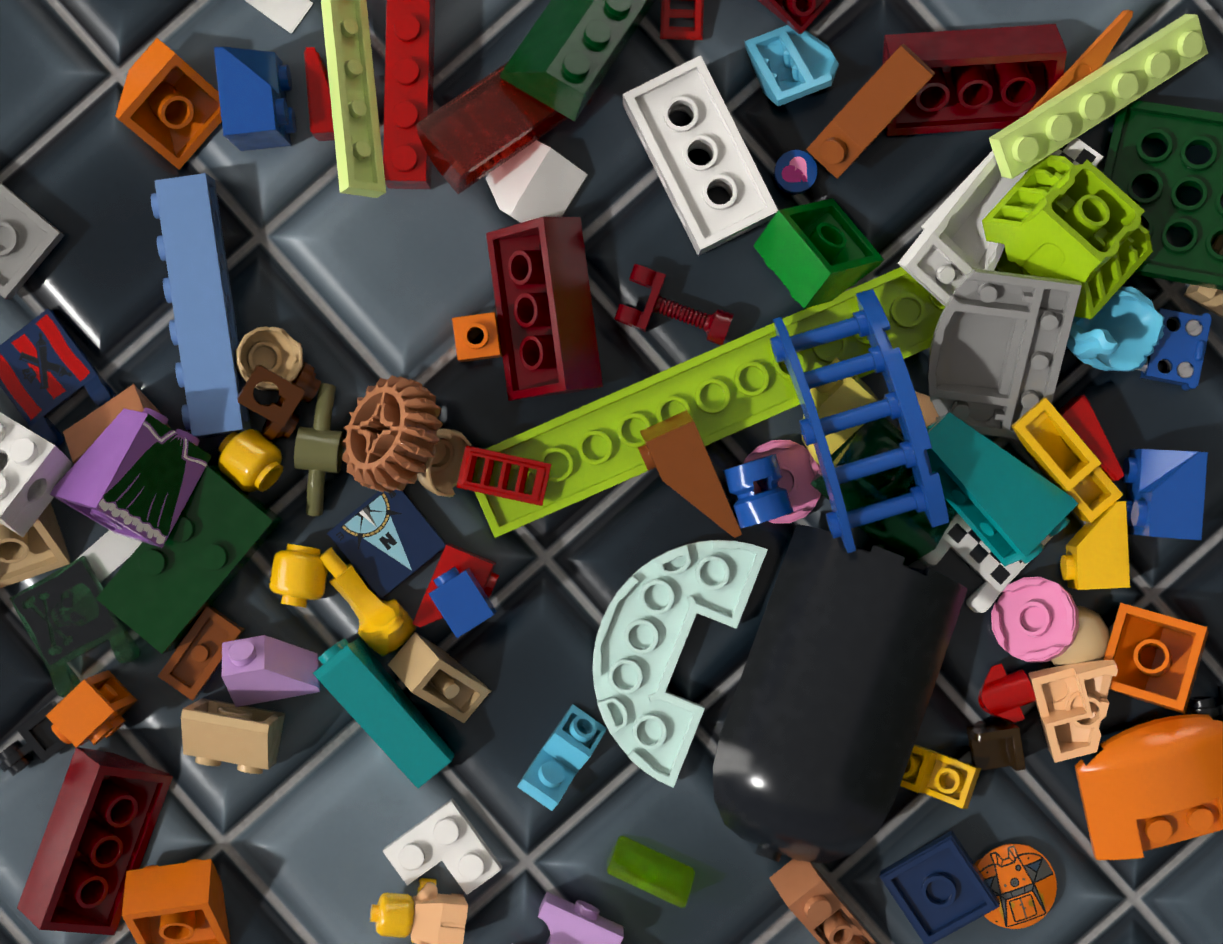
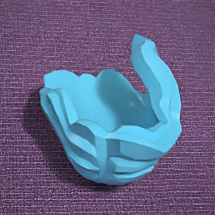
[1067,286,1165,372]

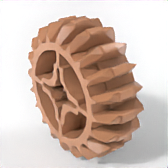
[341,375,443,493]

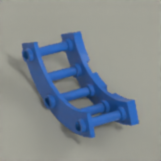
[770,289,949,553]

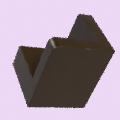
[967,721,1026,771]

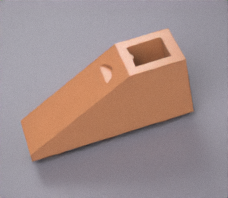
[769,859,877,944]

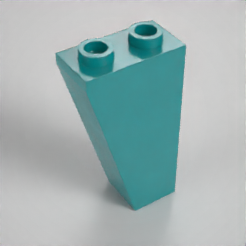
[927,412,1078,567]
[313,637,455,789]

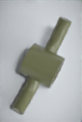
[294,383,344,516]

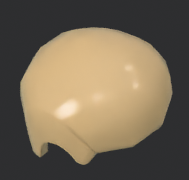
[235,326,303,391]
[417,429,471,497]
[1051,606,1110,666]

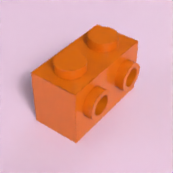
[46,670,137,748]

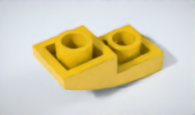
[900,744,981,809]

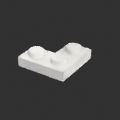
[383,798,502,895]

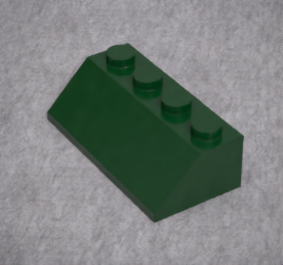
[500,0,655,122]

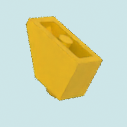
[1060,501,1130,590]

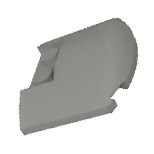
[927,268,1082,439]

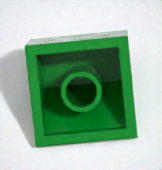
[753,198,884,309]

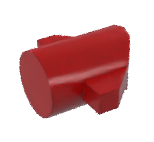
[978,663,1036,723]

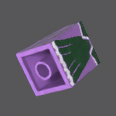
[50,407,211,548]

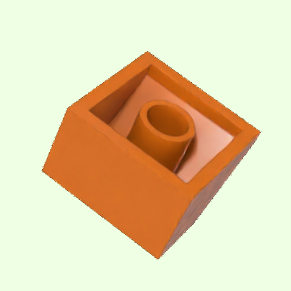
[1104,603,1209,714]
[122,859,230,944]

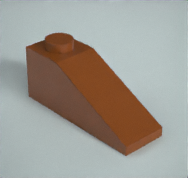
[806,43,936,179]
[638,410,742,538]

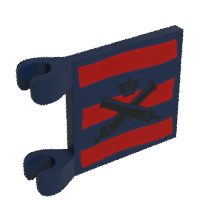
[0,308,116,447]

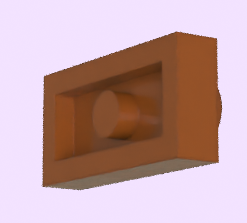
[158,605,245,701]

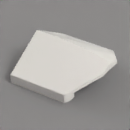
[486,130,588,223]

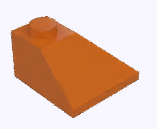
[115,38,222,170]

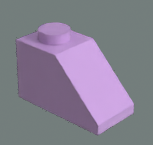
[221,635,320,707]

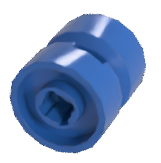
[722,454,793,528]

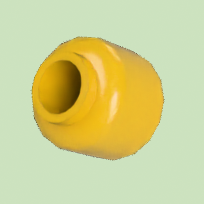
[218,429,283,492]
[269,544,328,608]

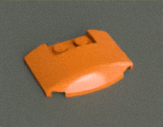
[1075,714,1223,860]

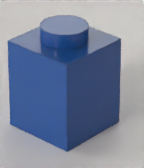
[429,566,497,638]

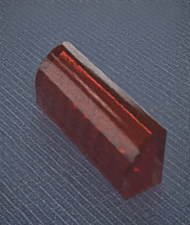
[416,61,593,194]

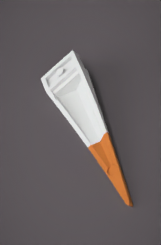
[897,10,1133,306]

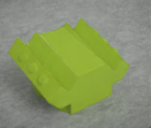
[982,155,1153,319]

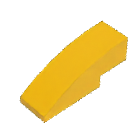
[1011,398,1123,523]

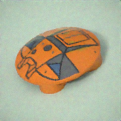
[975,844,1057,929]

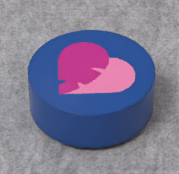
[774,150,817,195]

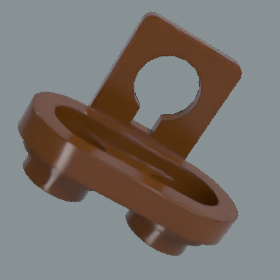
[237,362,321,440]

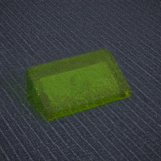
[607,836,695,908]

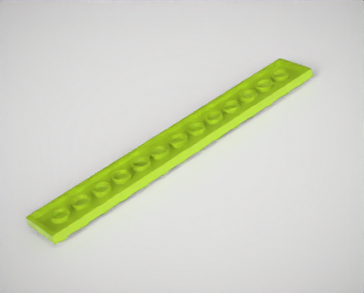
[461,248,1032,538]

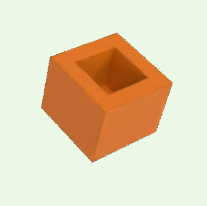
[452,312,502,362]

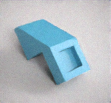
[517,704,607,811]

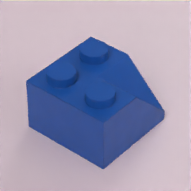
[214,47,297,151]
[1122,449,1208,540]

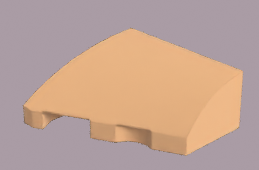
[1028,660,1118,763]

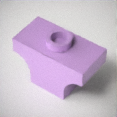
[538,892,624,944]

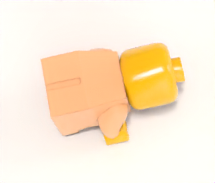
[370,878,468,944]

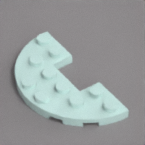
[592,540,768,788]

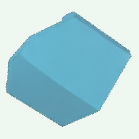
[745,25,839,106]

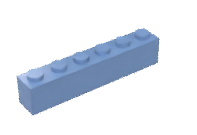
[151,173,251,438]

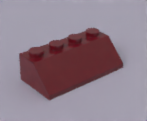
[882,24,1067,136]
[486,217,603,401]
[17,747,173,935]

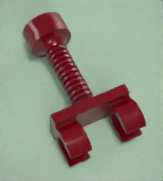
[614,264,734,345]

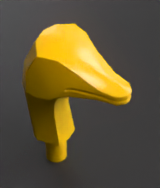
[319,547,417,657]

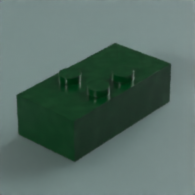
[95,465,283,654]

